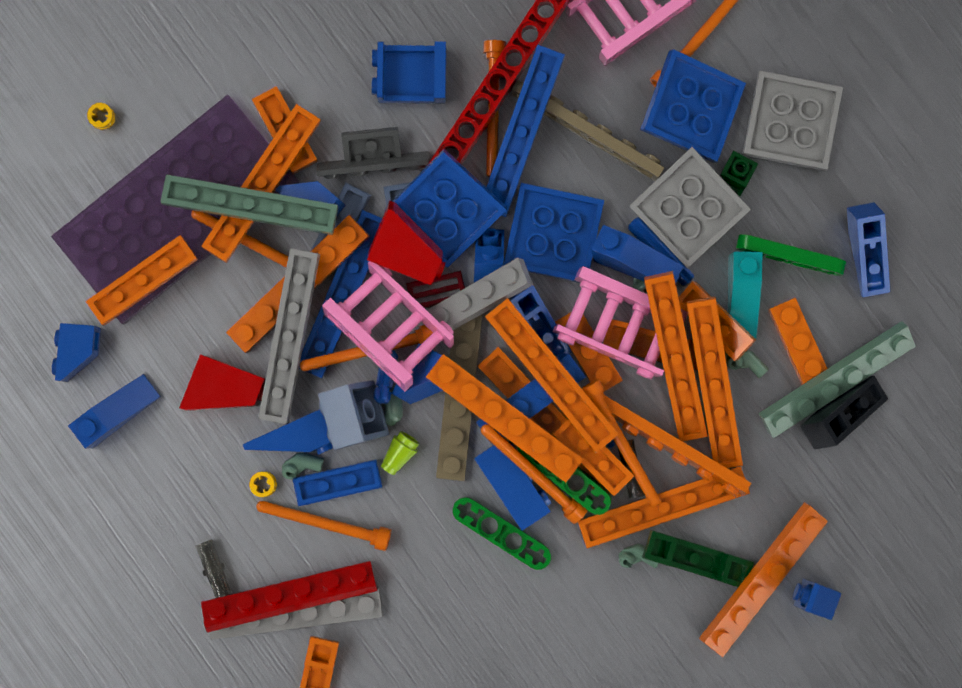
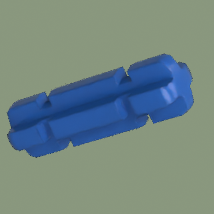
[373,350,398,404]

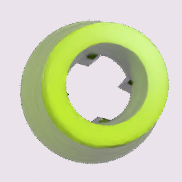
[381,431,419,475]

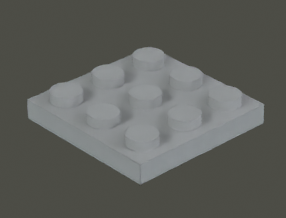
[742,71,843,171]
[630,147,751,268]

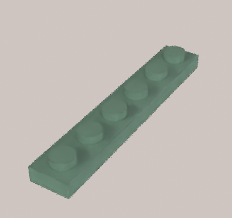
[160,174,338,235]
[759,321,916,438]

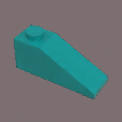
[728,251,762,339]

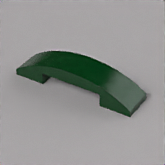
[642,530,754,587]

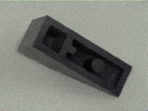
[800,375,888,450]

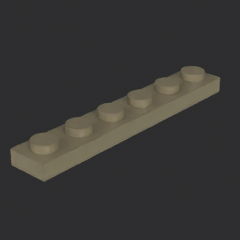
[511,80,664,181]
[436,314,482,481]

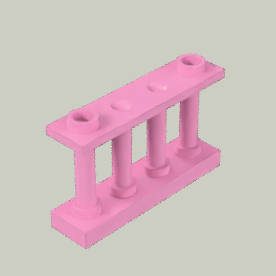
[566,0,696,66]
[322,261,454,392]
[552,266,688,380]

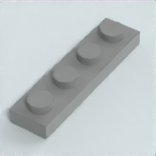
[427,258,533,330]

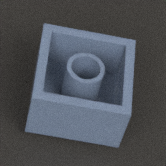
[318,380,390,450]

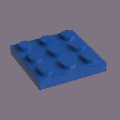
[640,49,746,162]
[385,149,507,268]
[503,183,604,283]

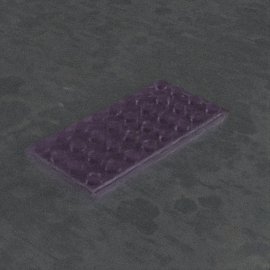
[51,94,300,325]

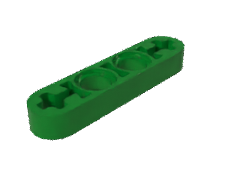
[735,234,846,276]
[518,447,612,515]
[453,497,551,570]

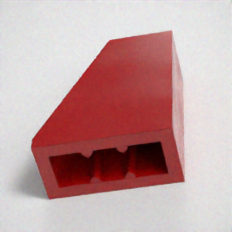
[367,201,446,285]
[179,354,266,411]

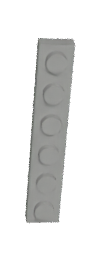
[258,248,320,424]
[210,587,383,640]

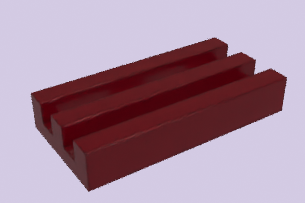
[406,271,465,309]

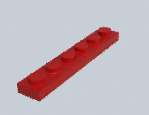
[201,561,377,633]

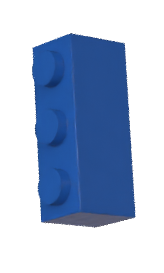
[474,441,552,531]

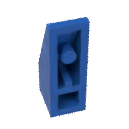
[847,202,890,298]
[591,225,683,284]
[509,285,572,361]
[68,374,161,449]
[242,409,333,455]

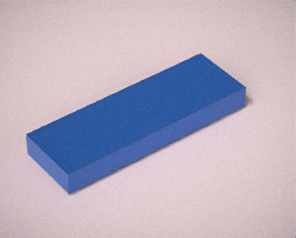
[292,459,383,507]

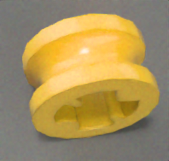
[87,103,115,130]
[249,471,277,497]

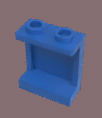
[372,41,446,104]

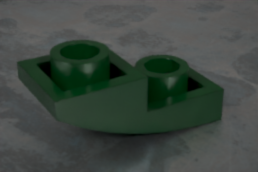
[720,150,758,197]

